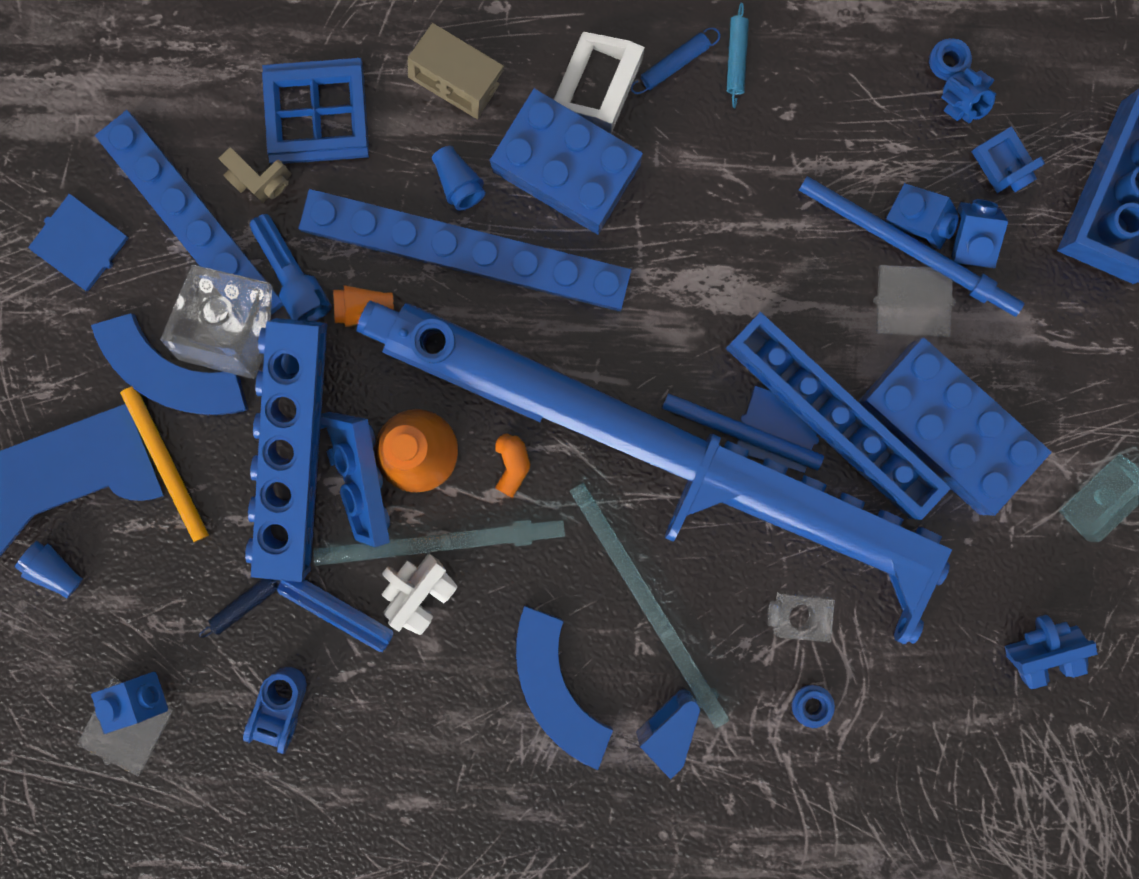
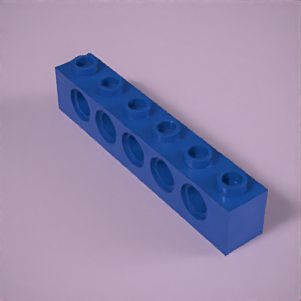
[725,312,951,520]
[245,318,327,582]

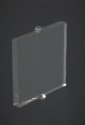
[873,265,956,337]
[77,678,174,776]

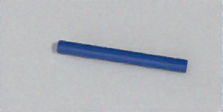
[662,393,824,471]

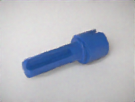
[250,214,332,322]

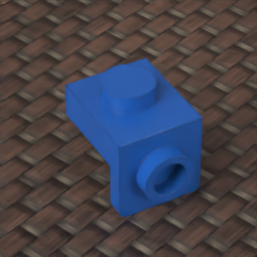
[971,126,1045,194]
[886,183,959,250]
[951,199,1008,268]
[91,672,168,734]

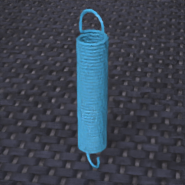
[726,3,749,109]

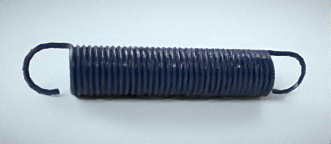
[199,579,278,638]

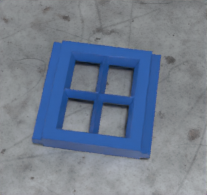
[262,58,369,165]

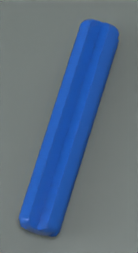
[277,579,393,652]

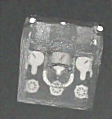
[160,265,272,379]

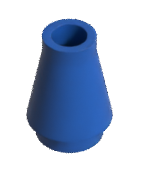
[432,146,485,210]
[15,541,83,599]

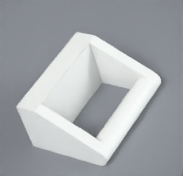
[554,32,645,134]

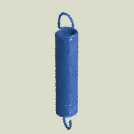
[631,27,720,94]

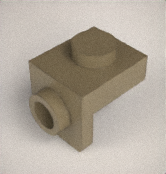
[218,147,292,203]

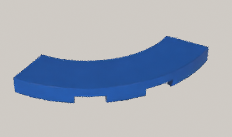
[91,313,249,415]
[516,605,613,770]

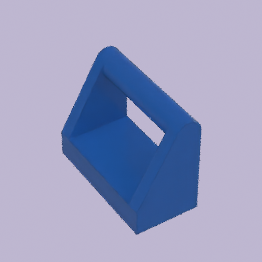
[636,689,700,780]

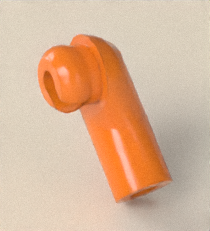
[495,434,531,498]

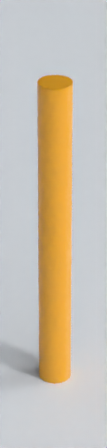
[120,386,209,542]

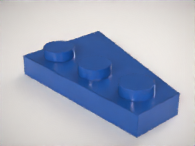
[320,412,390,547]

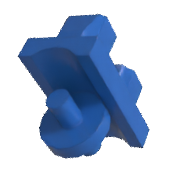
[1005,614,1098,689]

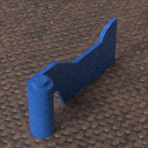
[0,404,165,557]

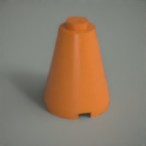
[375,409,458,492]

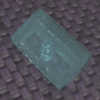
[1059,454,1139,542]

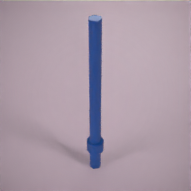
[799,176,1025,317]

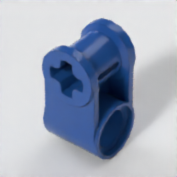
[243,667,307,754]

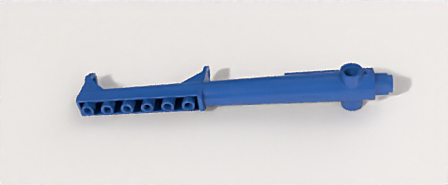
[356,300,952,644]

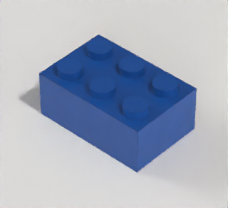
[490,88,643,235]

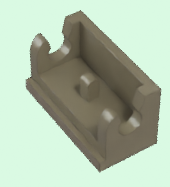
[408,23,504,120]

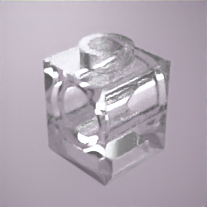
[768,592,835,643]

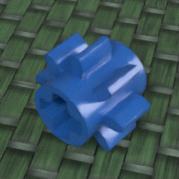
[941,67,996,123]

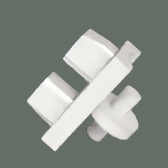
[381,553,457,635]

